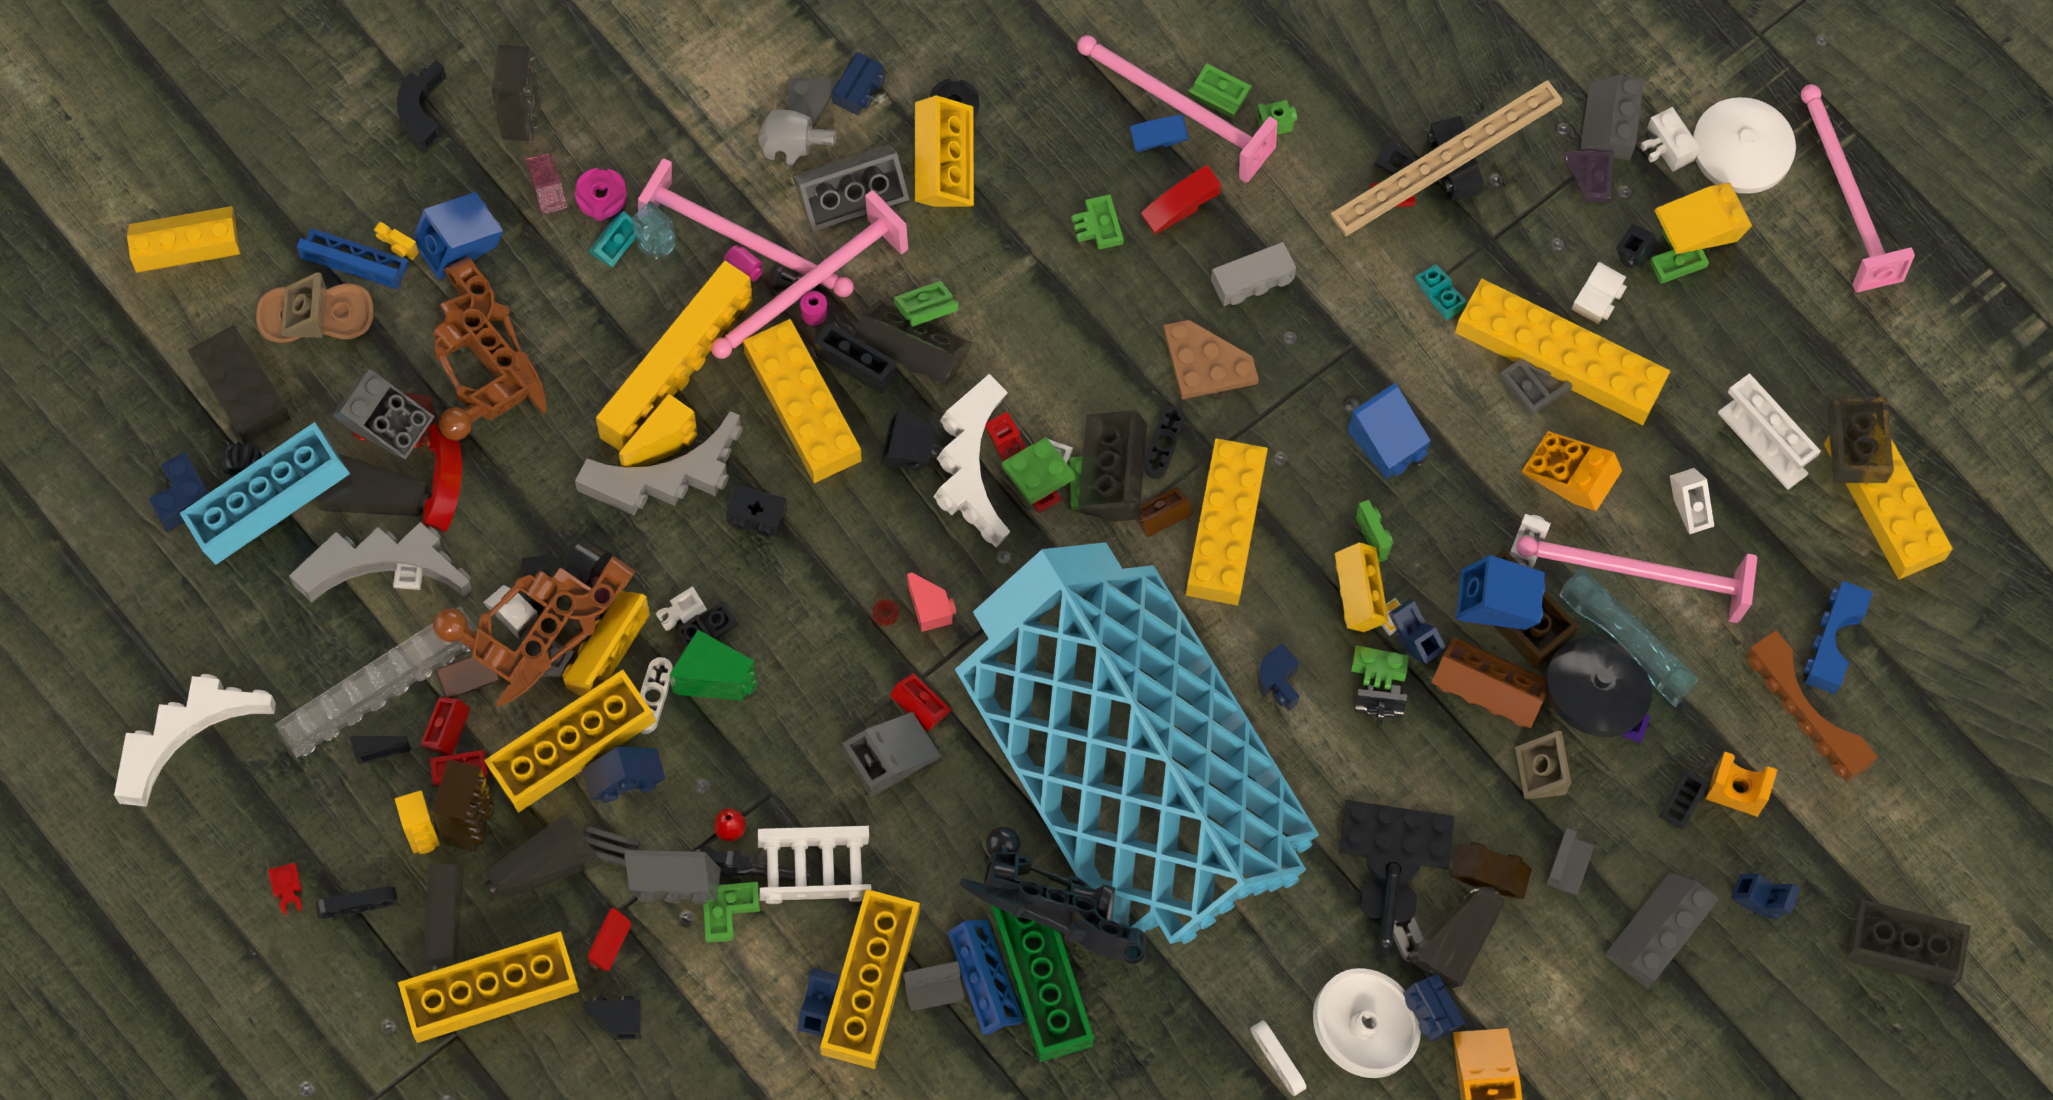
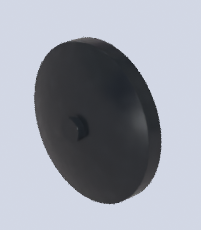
[1545,638,1652,737]

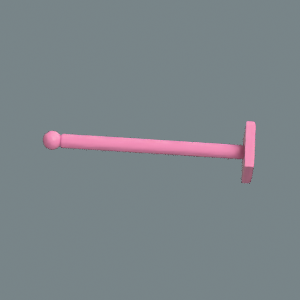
[1077,35,1277,183]
[1801,84,1915,292]
[638,159,854,297]
[711,190,908,359]
[1516,536,1757,623]

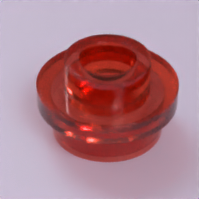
[872,599,899,626]

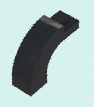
[397,60,446,154]

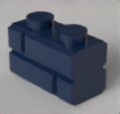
[832,52,885,115]
[1403,974,1465,1043]

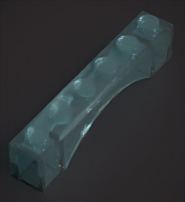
[1559,568,1700,707]

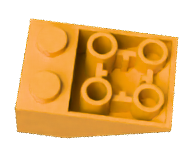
[1521,431,1622,511]
[1452,1028,1522,1100]

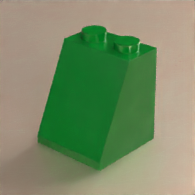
[669,630,758,701]

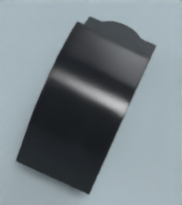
[564,539,612,586]

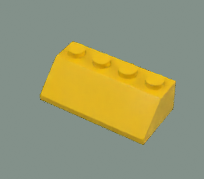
[915,95,974,207]
[127,206,240,273]
[563,591,650,696]

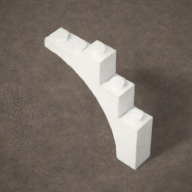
[934,374,1010,547]
[114,674,276,806]

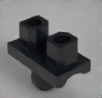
[1355,682,1407,725]

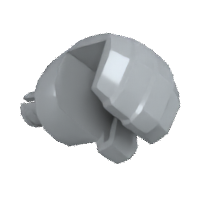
[758,110,836,166]

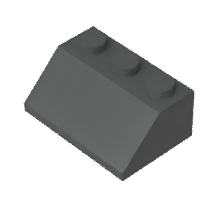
[1580,75,1644,161]
[625,850,721,904]

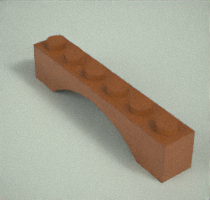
[1746,630,1878,783]

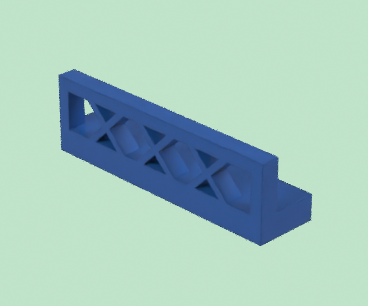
[297,228,409,289]
[947,919,1024,1035]

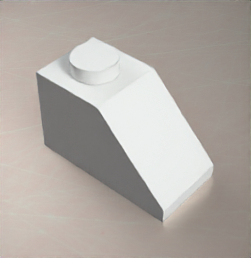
[1670,468,1714,534]
[483,585,539,640]

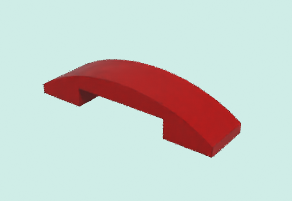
[985,412,1062,514]
[423,424,462,532]

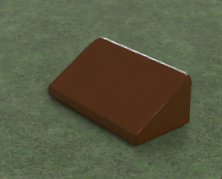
[1131,487,1193,537]
[437,657,499,698]

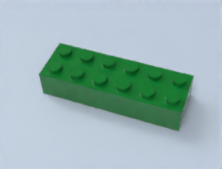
[990,883,1094,1063]

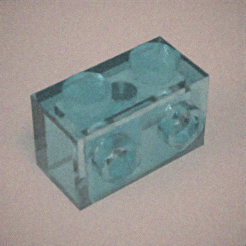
[632,201,676,260]

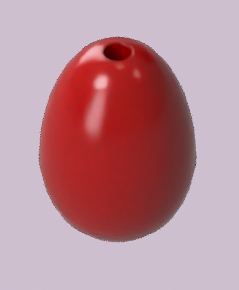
[713,808,746,842]

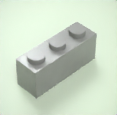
[1211,242,1296,306]

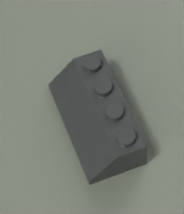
[793,144,910,232]
[1604,872,1719,990]

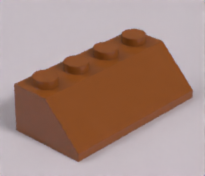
[1432,637,1546,728]

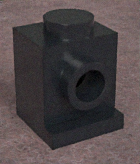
[1374,140,1415,175]
[1616,224,1659,268]

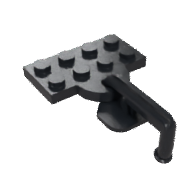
[1339,800,1455,962]

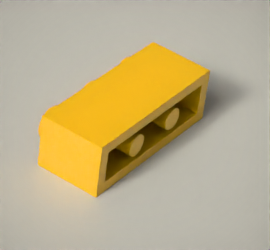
[1335,542,1389,632]
[395,790,440,854]

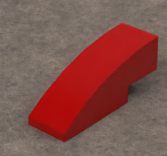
[1141,165,1221,235]

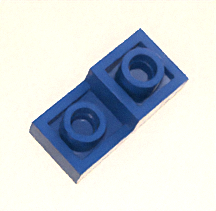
[1130,115,1189,153]

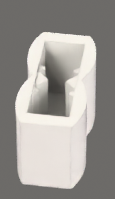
[1571,262,1627,325]

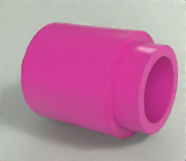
[724,245,763,282]
[800,291,827,326]

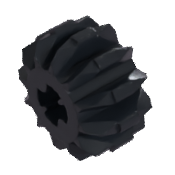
[221,442,266,478]

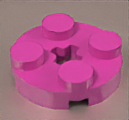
[575,168,627,221]

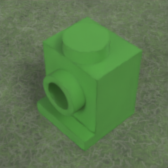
[1256,100,1297,135]

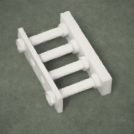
[1718,373,1821,490]
[758,826,871,904]

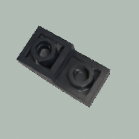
[676,601,739,648]

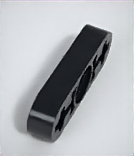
[1144,406,1185,479]
[316,886,398,919]

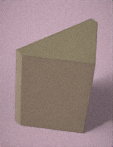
[281,272,327,338]
[1515,731,1571,799]

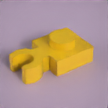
[374,222,419,260]

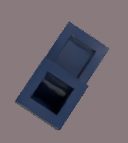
[1388,599,1447,664]
[1257,643,1300,711]
[1731,873,1800,919]
[797,968,839,1037]

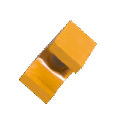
[1705,752,1778,817]

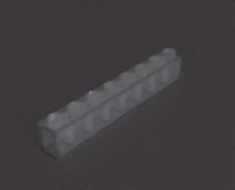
[275,606,477,758]

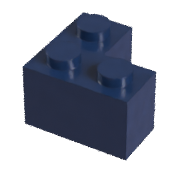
[149,452,208,532]
[582,747,666,803]

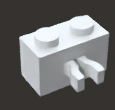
[1641,107,1700,172]

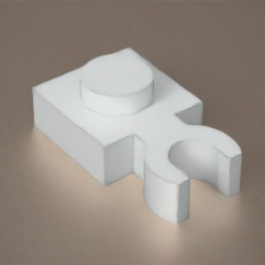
[656,586,707,631]

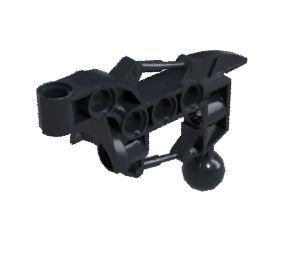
[959,827,1146,964]

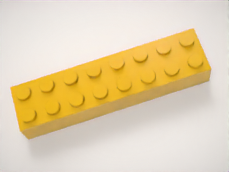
[596,261,753,452]
[1455,278,1670,425]

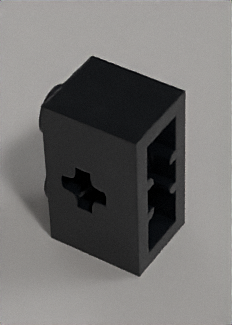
[726,485,787,537]

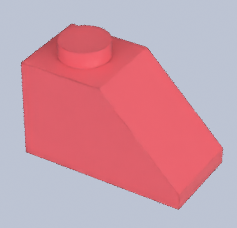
[907,573,956,632]

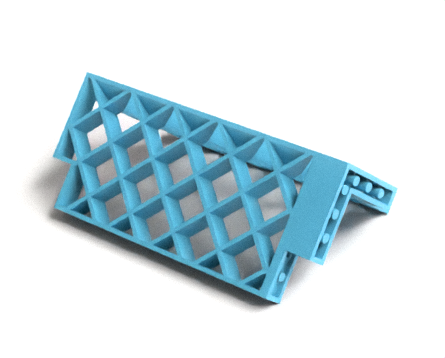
[955,542,1319,944]

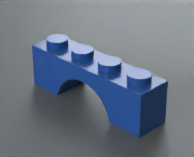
[1803,581,1873,694]

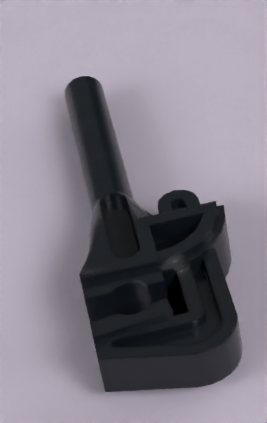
[694,849,811,884]

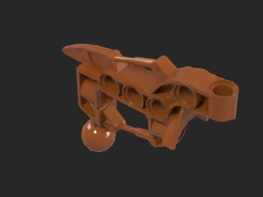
[433,256,547,441]
[433,556,636,707]

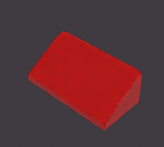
[890,673,951,732]
[420,697,470,755]
[587,908,631,971]

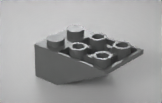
[332,369,435,460]
[842,712,941,798]

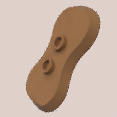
[256,283,373,343]

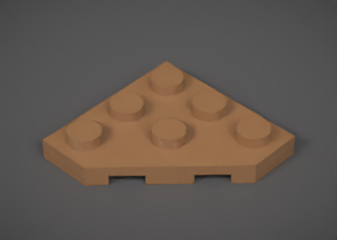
[1163,320,1259,399]

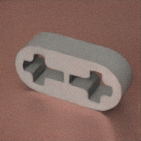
[1393,917,1426,963]

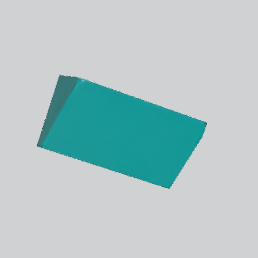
[588,211,643,267]

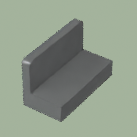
[1546,828,1594,895]
[903,961,964,1011]

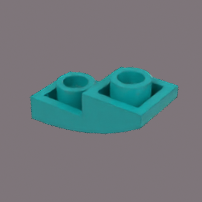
[1415,264,1467,320]

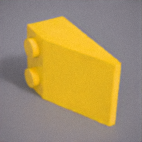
[1654,182,1752,254]
[619,394,697,468]

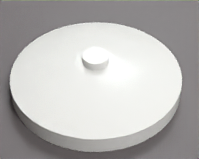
[1693,97,1796,193]
[1313,968,1421,1078]

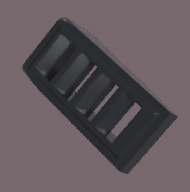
[350,736,411,764]
[1659,769,1710,830]

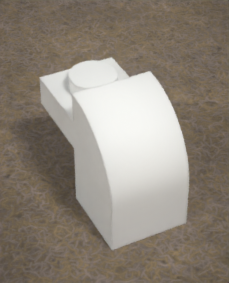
[1510,514,1551,568]

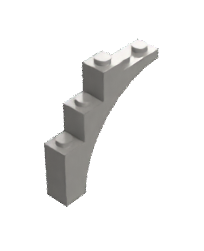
[575,411,743,516]
[289,522,472,603]

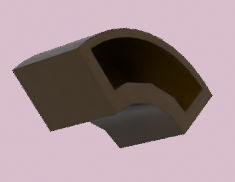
[1451,842,1532,899]

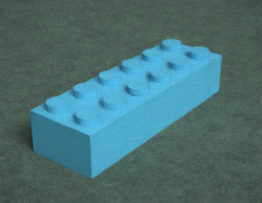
[180,422,350,565]

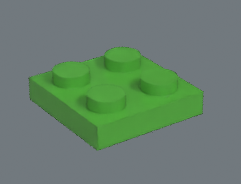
[1001,437,1075,505]

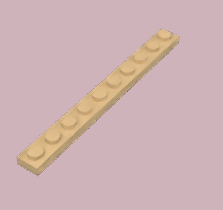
[1331,80,1562,237]

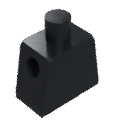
[880,410,946,470]

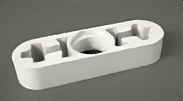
[640,657,673,734]
[1250,1020,1306,1096]

